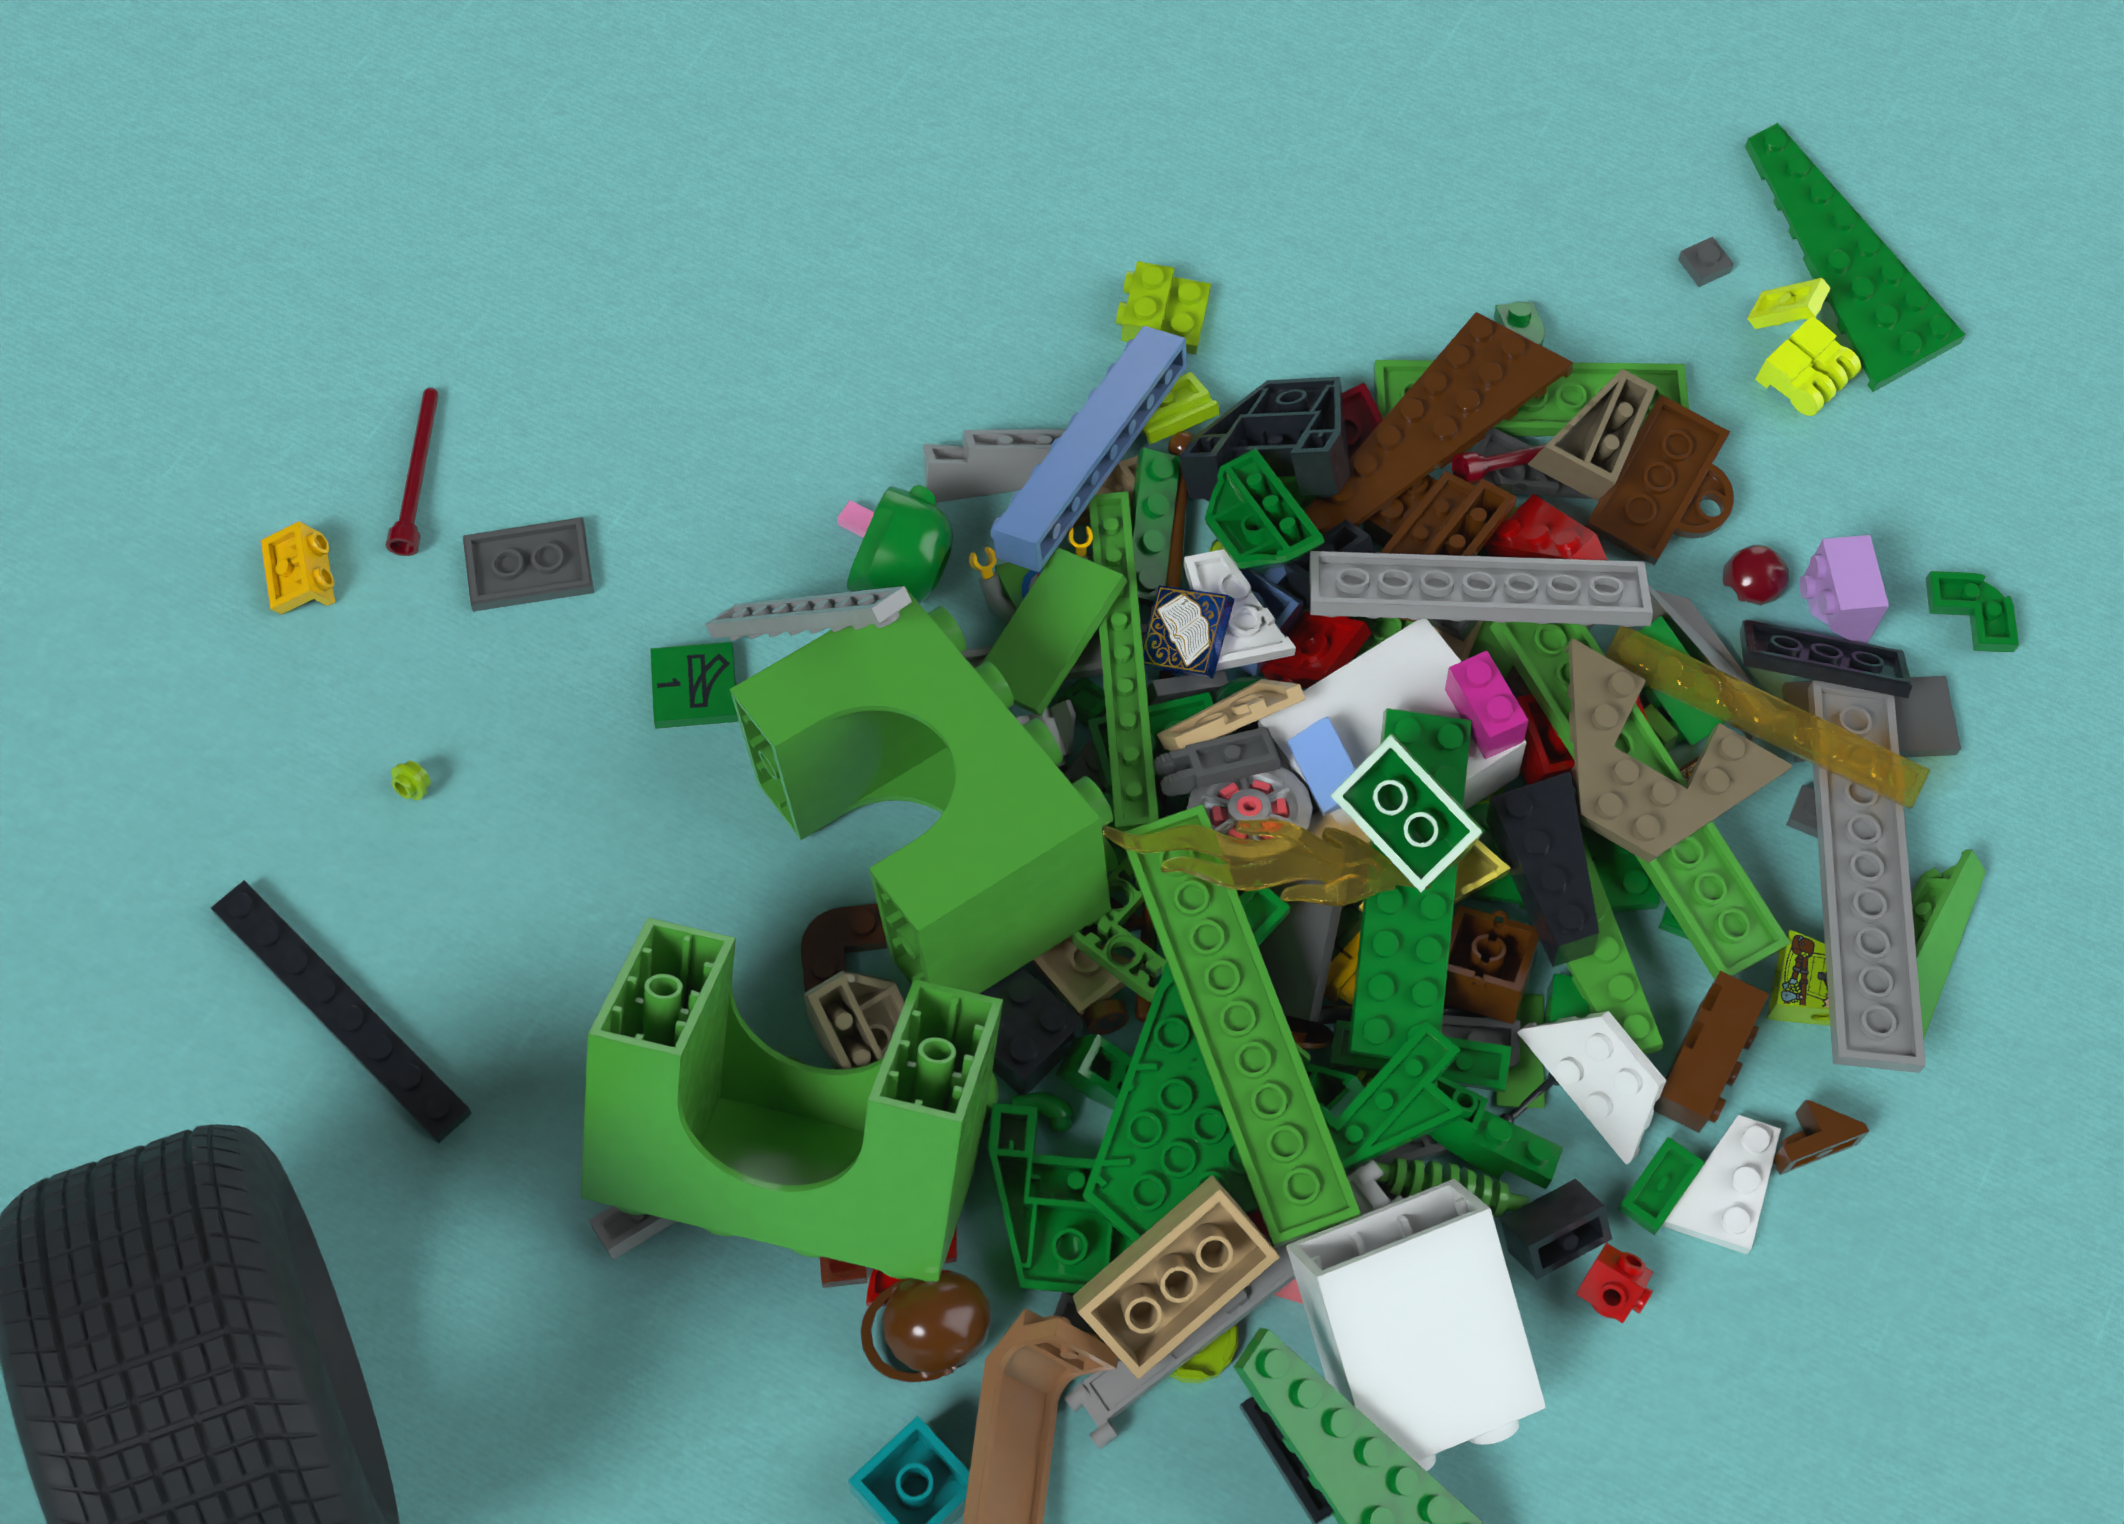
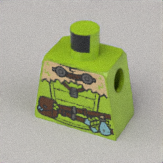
[1766,930,1830,1026]

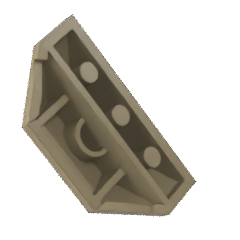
[804,971,905,1070]

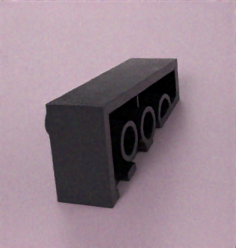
[1486,771,1599,967]

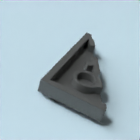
[1473,428,1600,500]

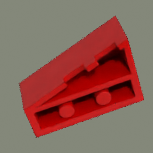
[1484,494,1607,560]

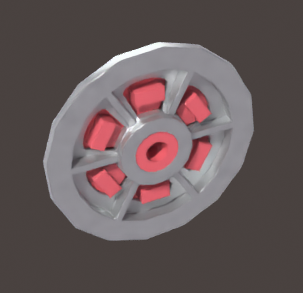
[1187,766,1313,863]

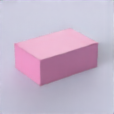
[837,500,874,538]

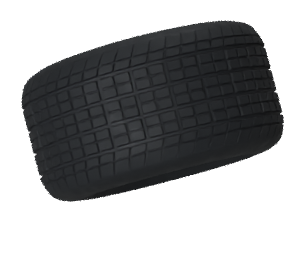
[0,1124,400,1524]

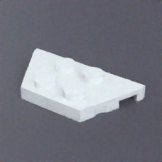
[1517,1011,1666,1165]

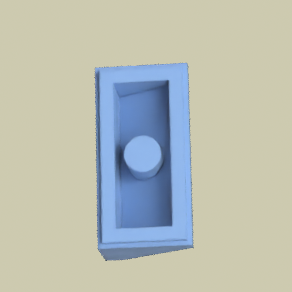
[1287,716,1355,816]

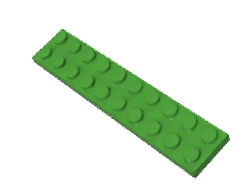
[1490,622,1791,980]
[1120,804,1361,1248]

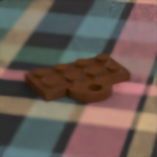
[1585,394,1734,565]

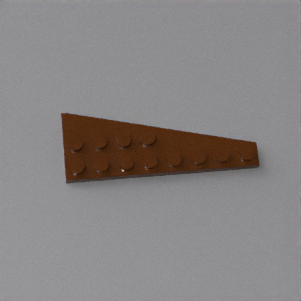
[1304,312,1573,535]

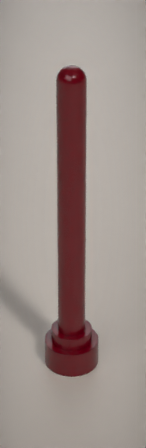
[385,387,439,556]
[1452,443,1548,484]

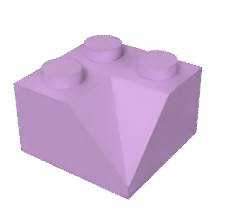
[1799,535,1889,644]

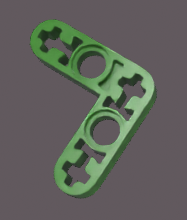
[1070,856,1167,1003]

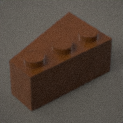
[1653,971,1769,1133]

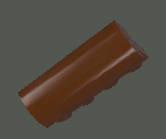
[1380,470,1517,622]

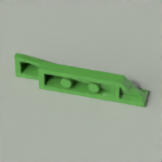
[1911,849,1985,1040]

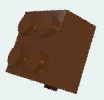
[1444,905,1540,1025]

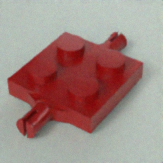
[1261,611,1371,688]

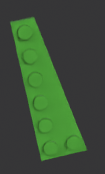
[1494,831,1664,1054]

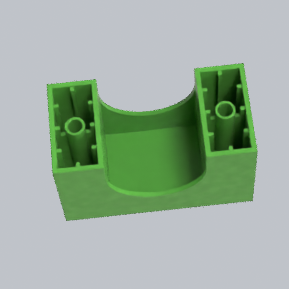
[730,589,1118,994]
[581,917,1003,1282]

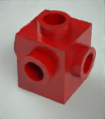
[1576,1242,1653,1324]

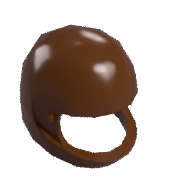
[860,1270,992,1382]

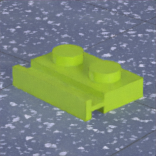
[1141,371,1220,445]

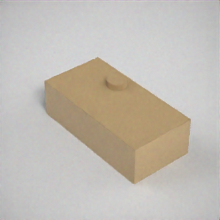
[1073,1175,1280,1380]

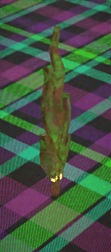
[1102,819,1431,906]

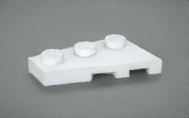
[1184,549,1296,671]
[1662,1115,1781,1254]

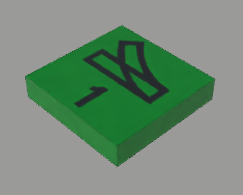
[650,642,738,729]

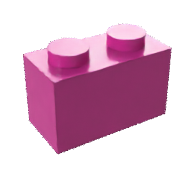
[1445,651,1529,759]

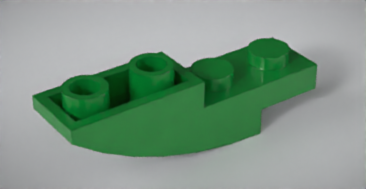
[1428,1076,1563,1189]

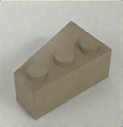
[1528,369,1657,501]

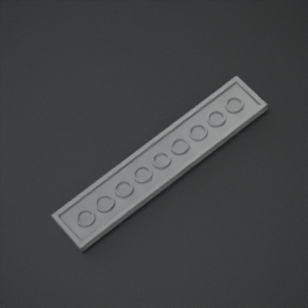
[1808,680,1926,1073]

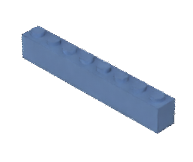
[991,326,1187,572]

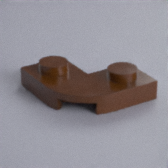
[801,903,887,992]

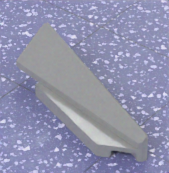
[923,429,1115,503]
[1648,584,1785,741]

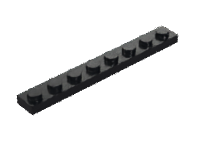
[211,880,472,1144]

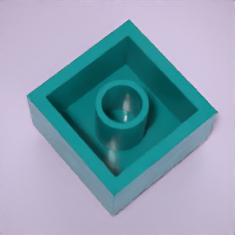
[848,1415,970,1524]

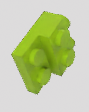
[1116,261,1211,355]

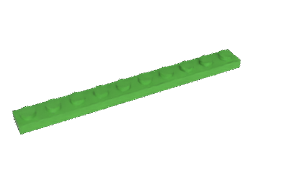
[1089,491,1159,837]

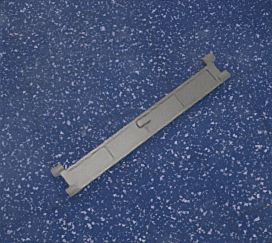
[1064,1160,1403,1449]

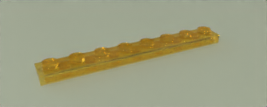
[1605,625,1930,809]

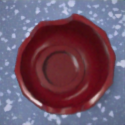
[1723,545,1789,606]

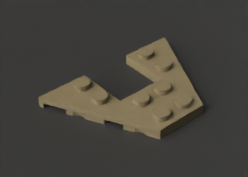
[1565,638,1792,863]

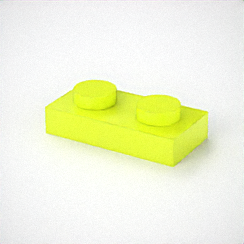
[1747,278,1830,329]

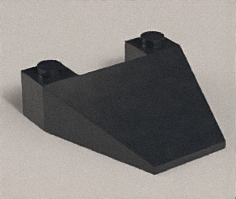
[1179,377,1350,501]

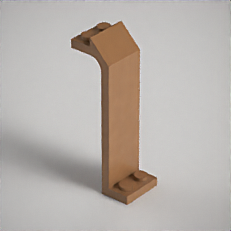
[962,1308,1118,1524]

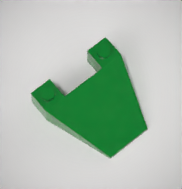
[988,1103,1132,1294]

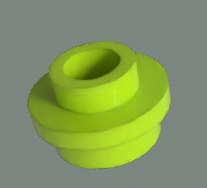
[391,760,431,800]

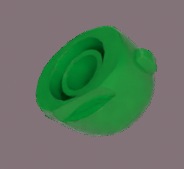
[847,485,953,604]

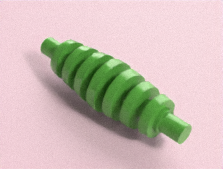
[1375,1158,1529,1218]

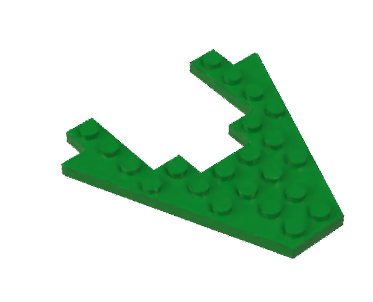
[1083,879,1464,1244]

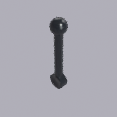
[1499,1072,1560,1124]

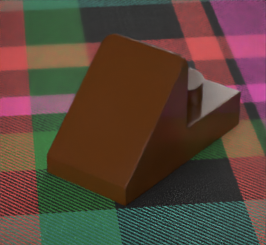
[1773,1100,1869,1175]

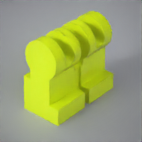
[1755,317,1861,416]

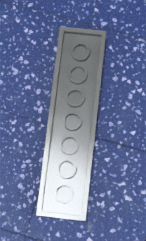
[1309,551,1653,627]

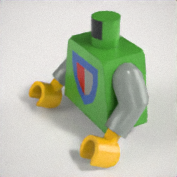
[969,526,1093,624]

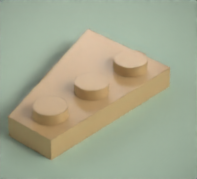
[1157,679,1306,751]

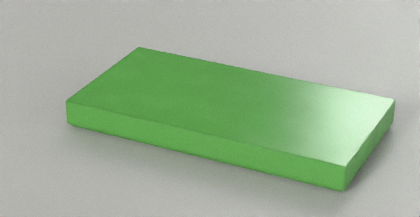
[983,547,1127,716]

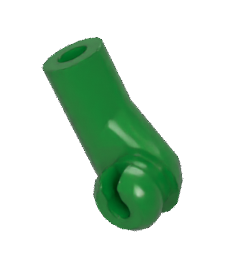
[1011,1091,1073,1132]

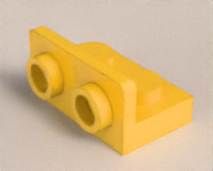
[261,521,335,615]

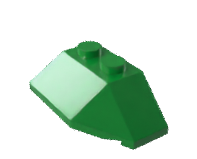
[1204,448,1325,569]

